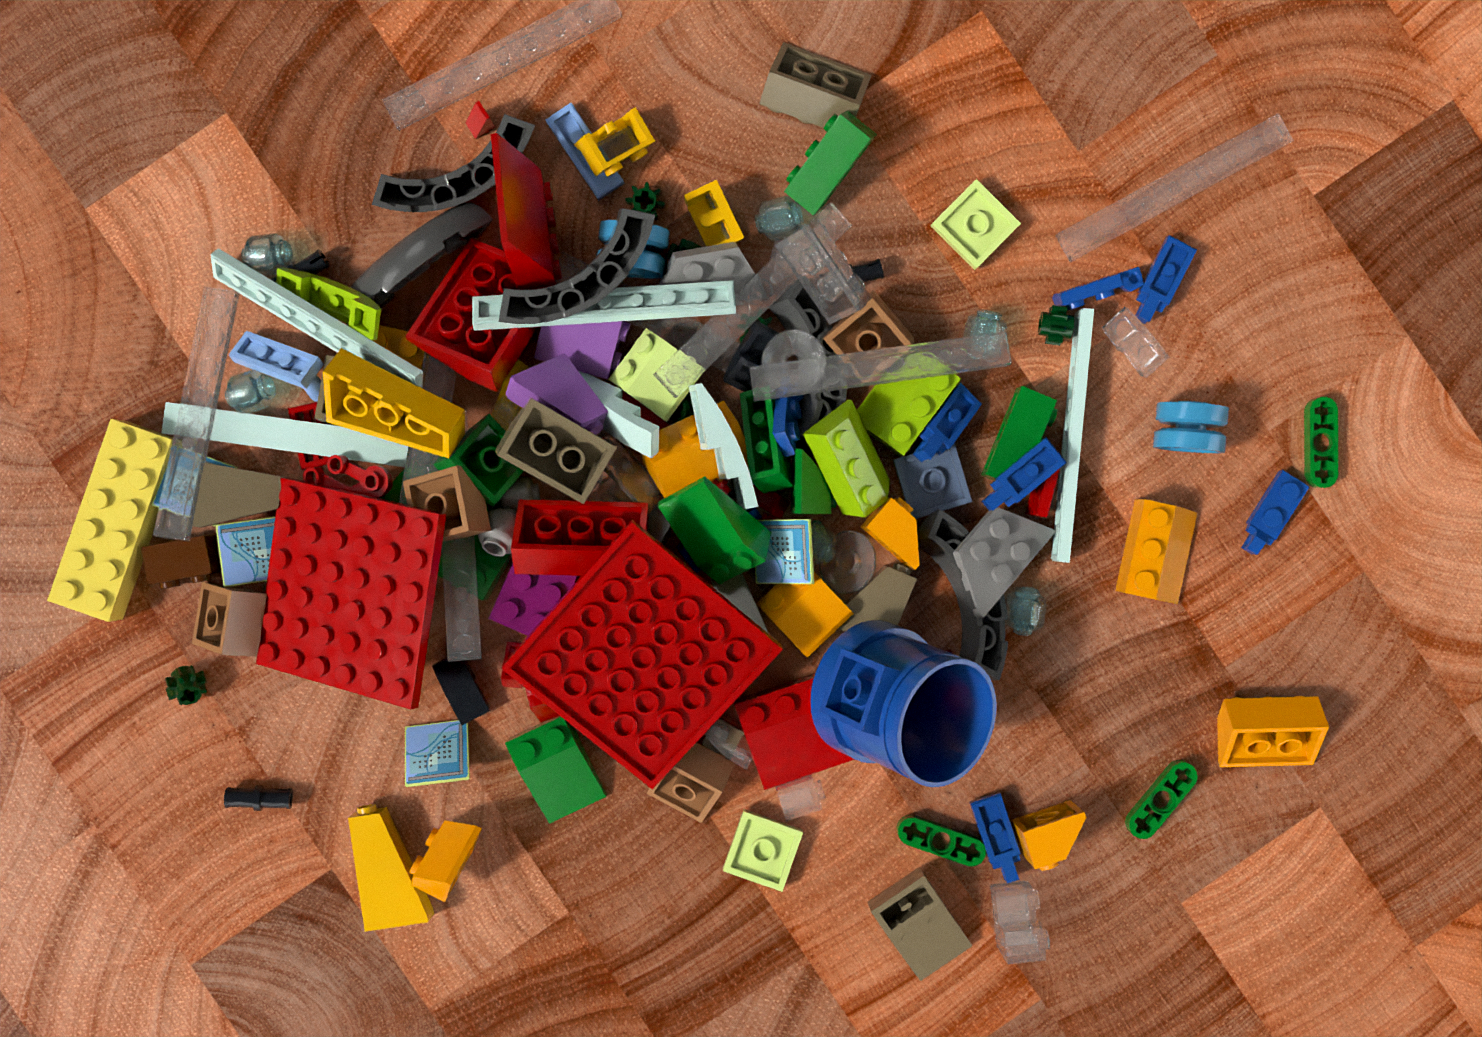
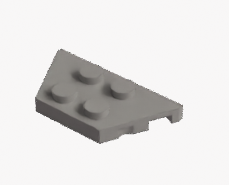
[651,242,769,320]
[953,507,1055,619]

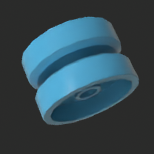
[596,220,670,279]
[1153,401,1229,454]

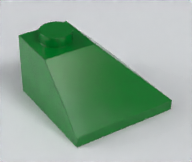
[433,414,524,506]
[791,449,837,514]

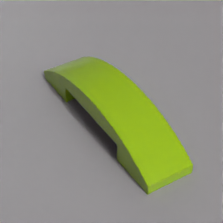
[276,267,381,341]

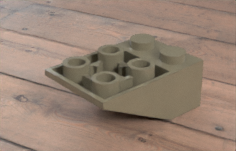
[868,867,972,981]

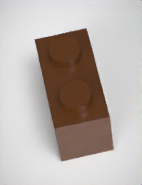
[141,535,221,589]

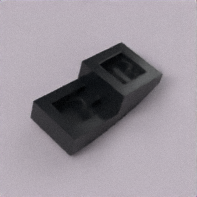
[723,320,784,392]
[432,650,490,725]

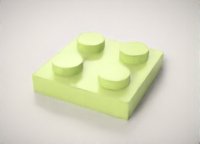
[931,179,1021,270]
[723,809,803,892]

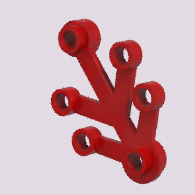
[303,455,393,498]

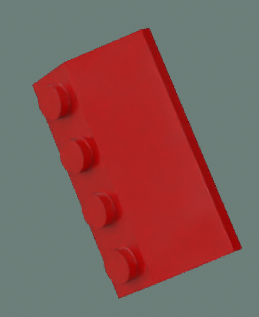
[511,499,649,576]

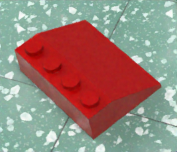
[491,133,563,290]
[405,238,538,392]
[734,673,855,790]

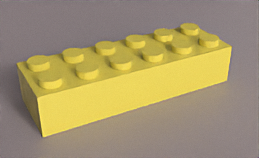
[47,419,185,622]

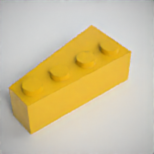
[323,348,465,459]

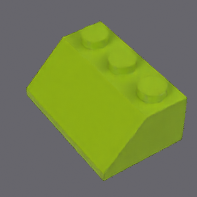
[857,348,961,457]
[803,400,890,518]

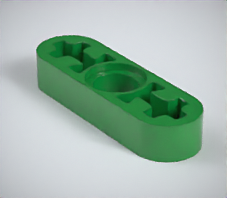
[1304,397,1338,488]
[1125,760,1198,839]
[896,815,986,867]

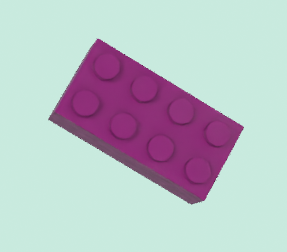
[488,564,580,636]

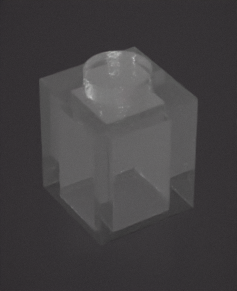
[776,775,826,821]

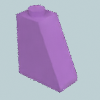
[505,353,608,435]

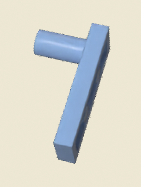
[228,331,324,402]

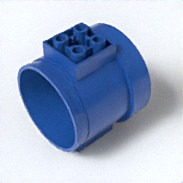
[810,620,997,787]

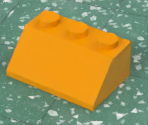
[641,401,749,498]
[1115,499,1197,604]
[1217,696,1329,767]

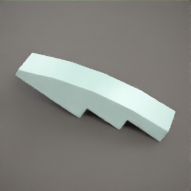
[579,371,659,459]
[689,383,758,509]

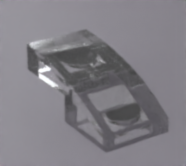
[1101,307,1169,378]
[704,721,752,770]

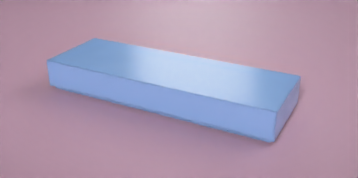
[545,103,625,201]

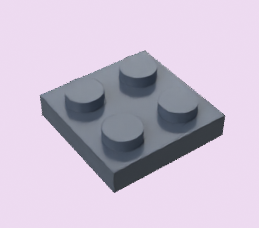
[892,443,972,519]

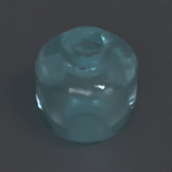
[755,196,804,241]
[241,233,293,276]
[962,309,1007,358]
[225,370,276,414]
[811,520,837,566]
[1005,587,1047,636]

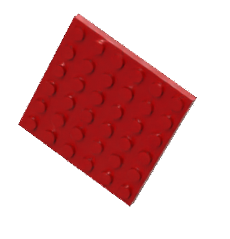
[256,477,447,710]
[501,519,783,790]

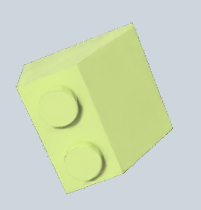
[608,328,705,422]

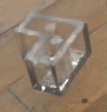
[990,881,1050,965]

